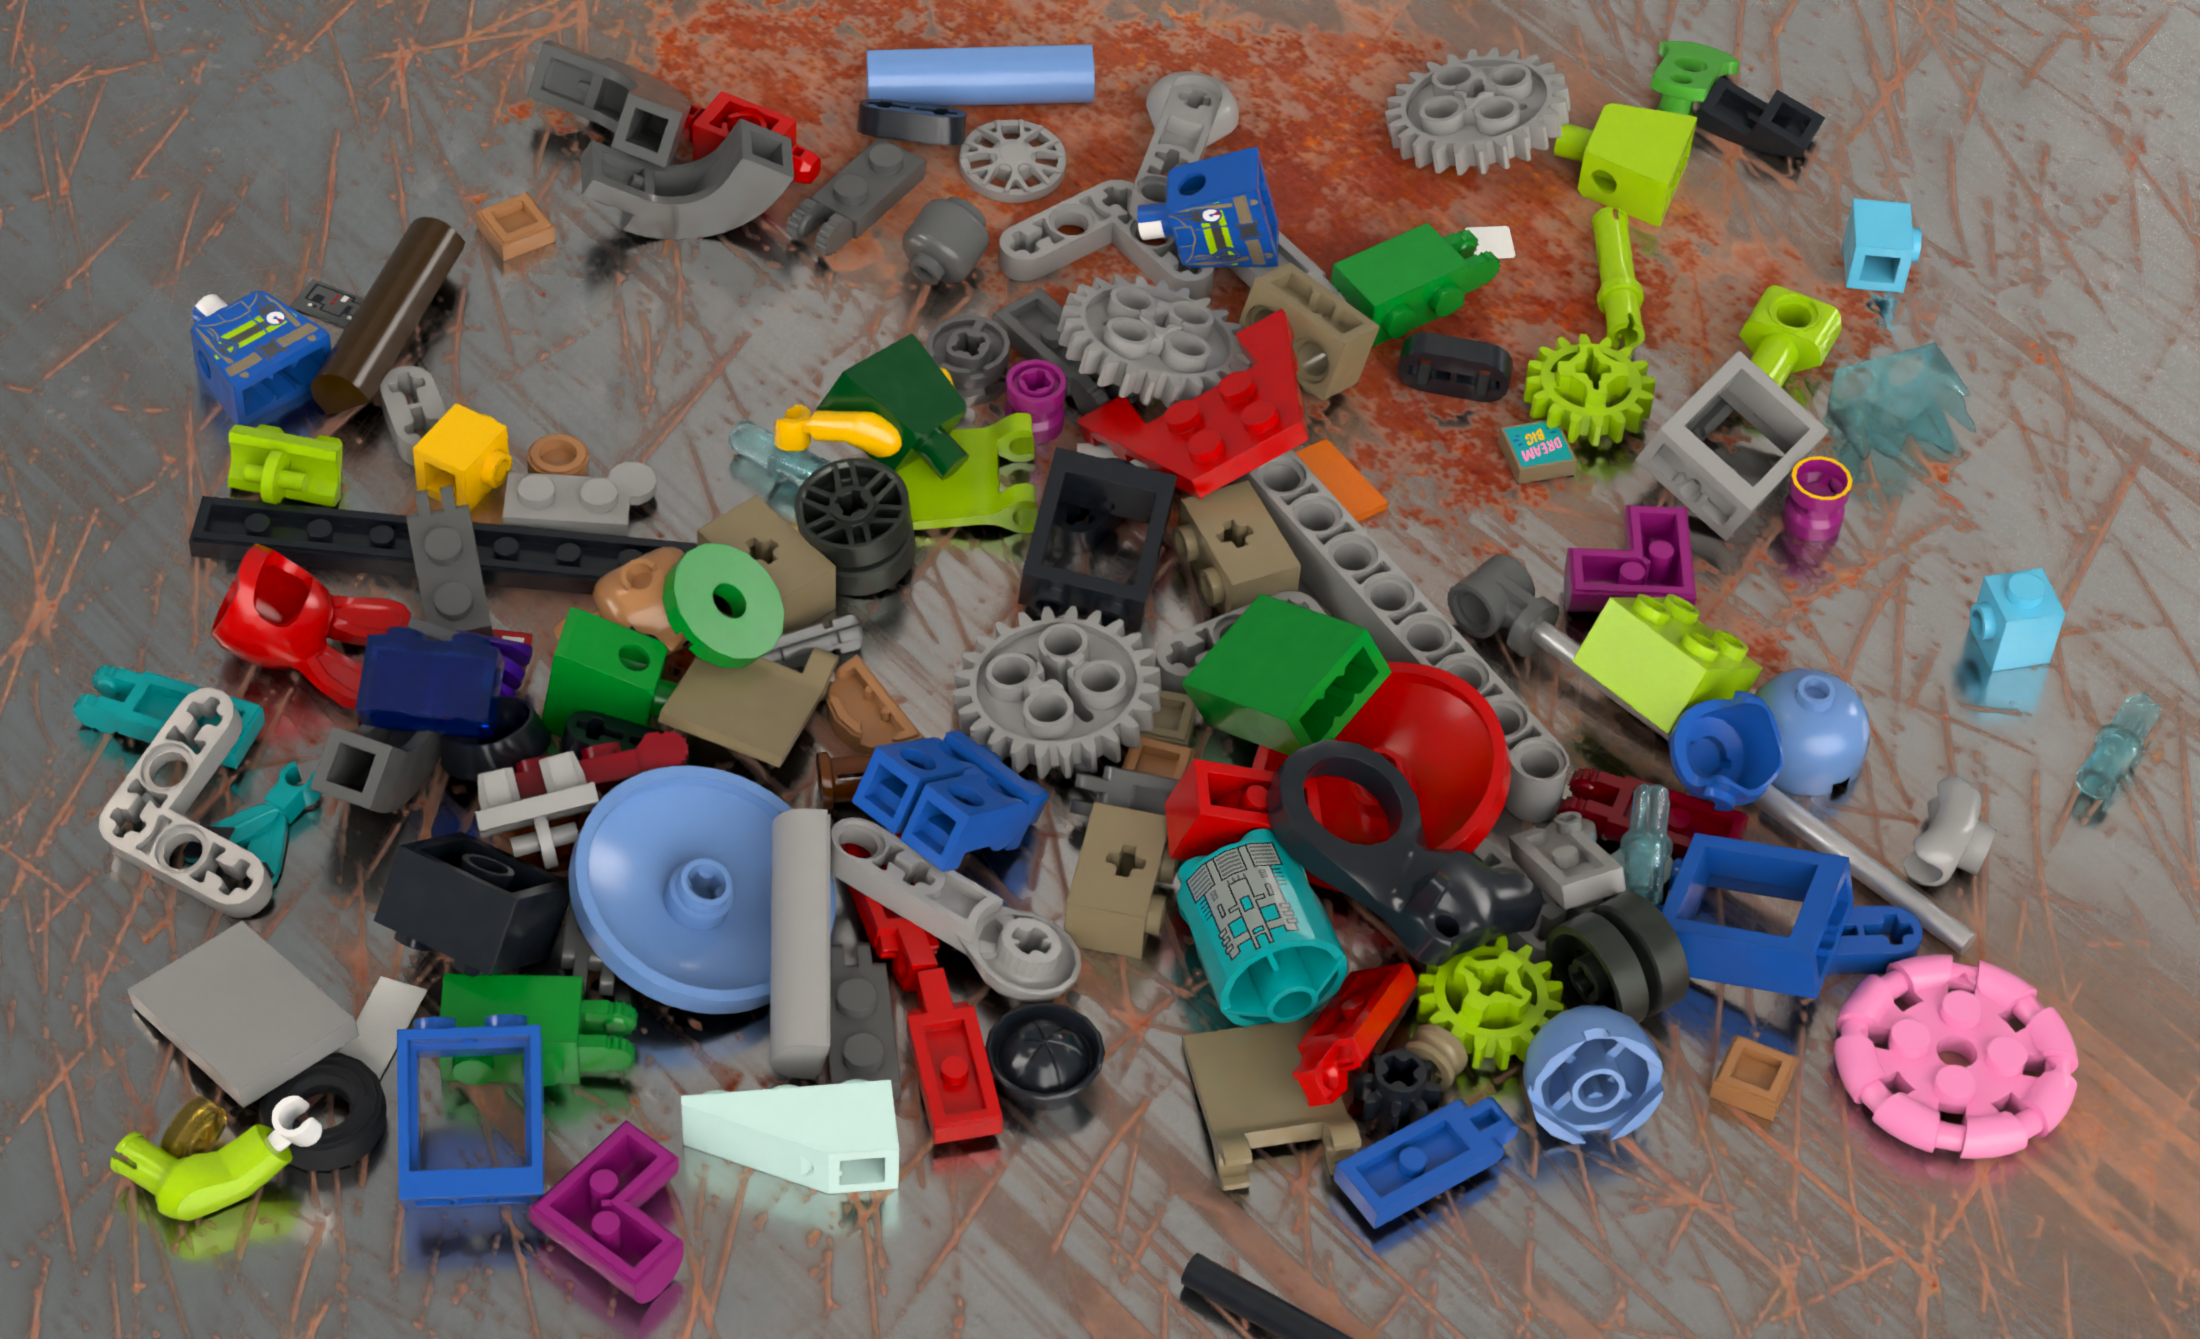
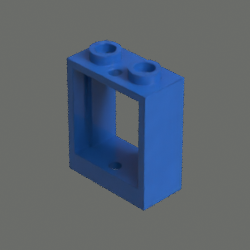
[1656,833,1854,999]
[397,1014,546,1209]

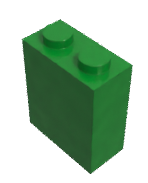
[1181,593,1392,756]

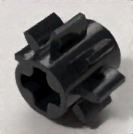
[1353,1047,1442,1135]

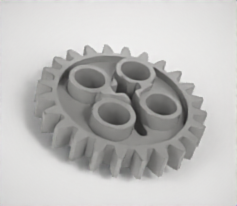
[1385,47,1571,175]
[1057,275,1250,409]
[953,606,1162,779]

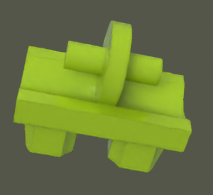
[228,424,343,507]

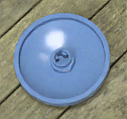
[568,765,836,1014]

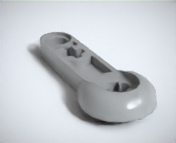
[1128,71,1239,222]
[830,817,1082,1003]

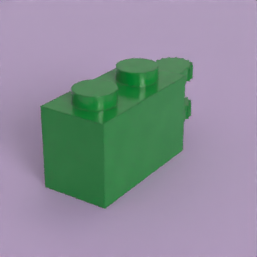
[1331,223,1501,347]
[439,974,638,1086]

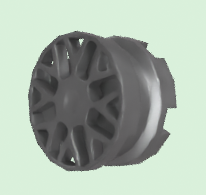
[926,315,1011,406]

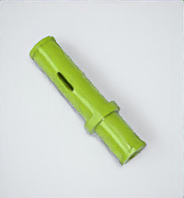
[1591,207,1645,350]

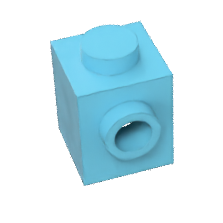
[1843,198,1922,293]
[1969,568,2066,672]

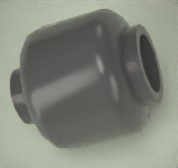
[902,197,989,285]

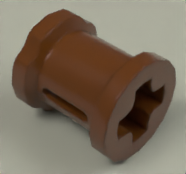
[816,747,876,810]

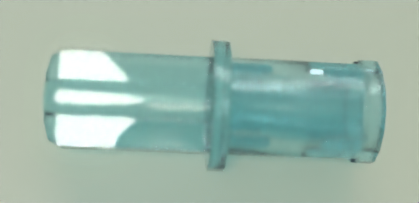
[728,420,831,488]
[2076,693,2161,800]
[1620,783,1673,906]

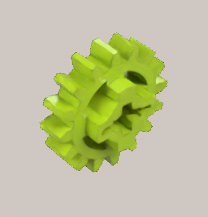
[1523,334,1656,446]
[1415,936,1564,1070]

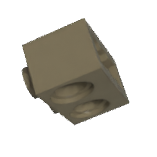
[1238,262,1380,401]

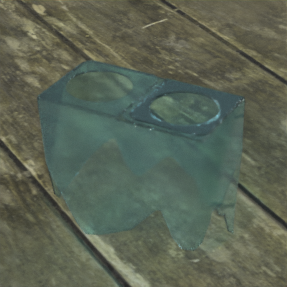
[1827,342,1976,461]

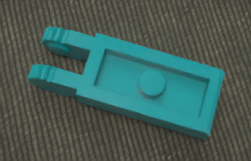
[72,664,265,769]

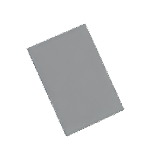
[127,921,360,1108]

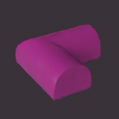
[1564,505,1697,613]
[529,1120,684,1304]

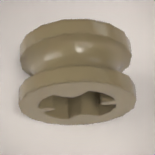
[1403,1024,1468,1092]

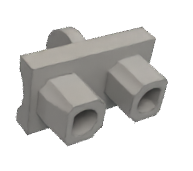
[475,751,599,870]

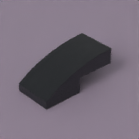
[1695,76,1825,158]

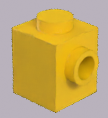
[413,403,512,512]

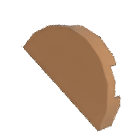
[827,654,924,754]

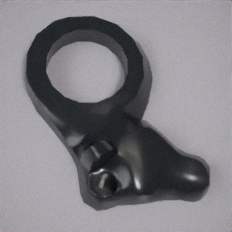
[1266,740,1544,967]

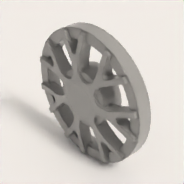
[959,119,1067,203]

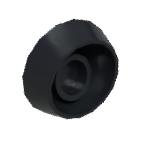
[440,696,552,781]
[985,1002,1105,1111]

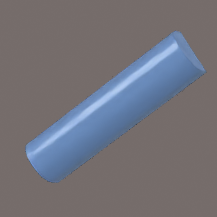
[866,44,1095,106]

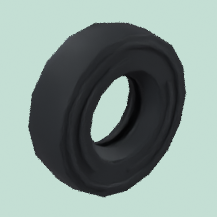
[259,1052,387,1171]

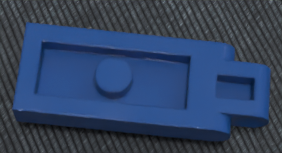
[1334,1097,1519,1229]

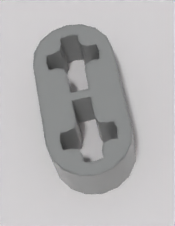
[380,366,447,466]

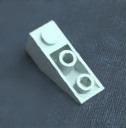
[681,1079,899,1194]

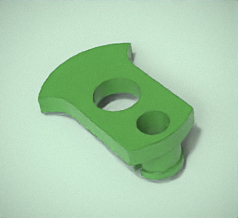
[1650,41,1740,115]

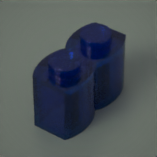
[355,627,505,738]

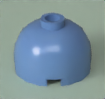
[1754,668,1870,796]
[1523,1005,1664,1144]

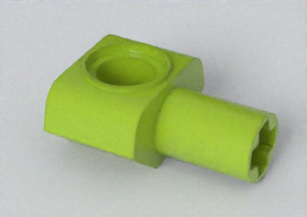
[1739,285,1842,388]

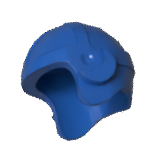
[1668,691,1784,812]

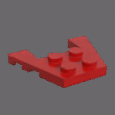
[1076,309,1308,499]

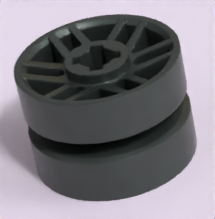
[795,458,916,596]
[1546,891,1689,1024]

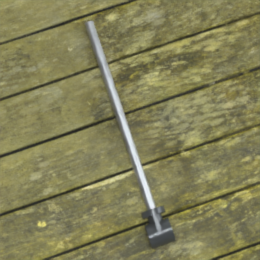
[1448,554,1977,955]

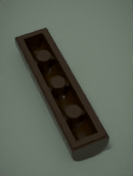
[310,217,466,415]

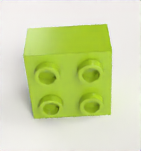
[1572,594,1763,734]

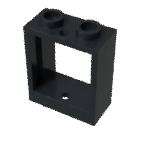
[1018,447,1177,633]

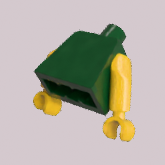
[774,333,969,481]

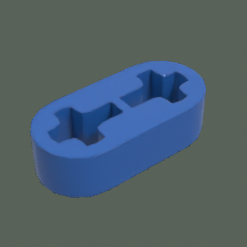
[1826,906,1923,975]

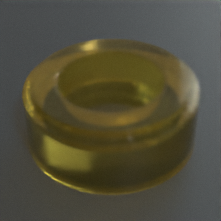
[160,1095,227,1159]

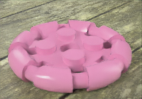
[1833,954,2078,1159]

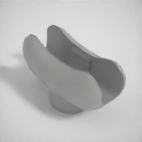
[1903,775,1998,887]

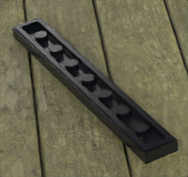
[189,496,698,595]

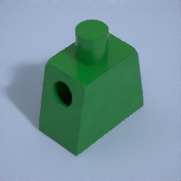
[542,606,679,736]

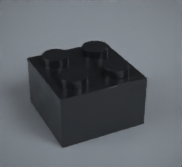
[373,831,570,977]

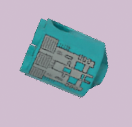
[1177,828,1348,1027]

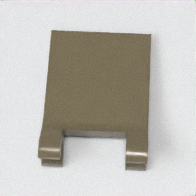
[658,612,840,768]
[1182,1017,1361,1191]

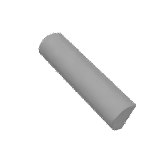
[770,808,830,1080]

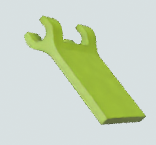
[869,413,1038,533]

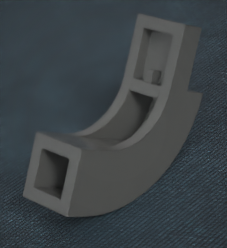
[527,40,691,168]
[581,118,794,240]
[310,617,478,813]

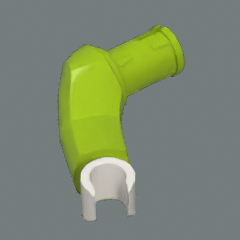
[110,1096,322,1221]

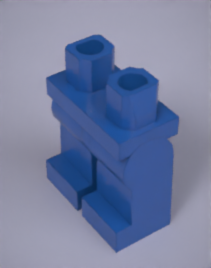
[851,730,1049,872]

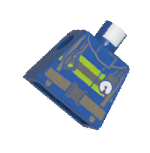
[1137,147,1279,268]
[190,291,331,426]

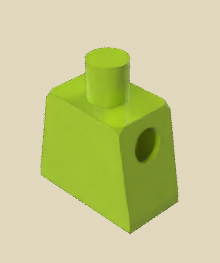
[1554,103,1697,227]

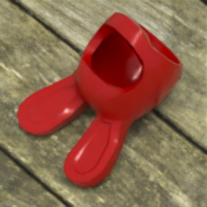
[211,543,411,710]

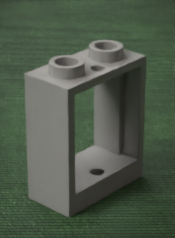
[1635,350,1829,541]

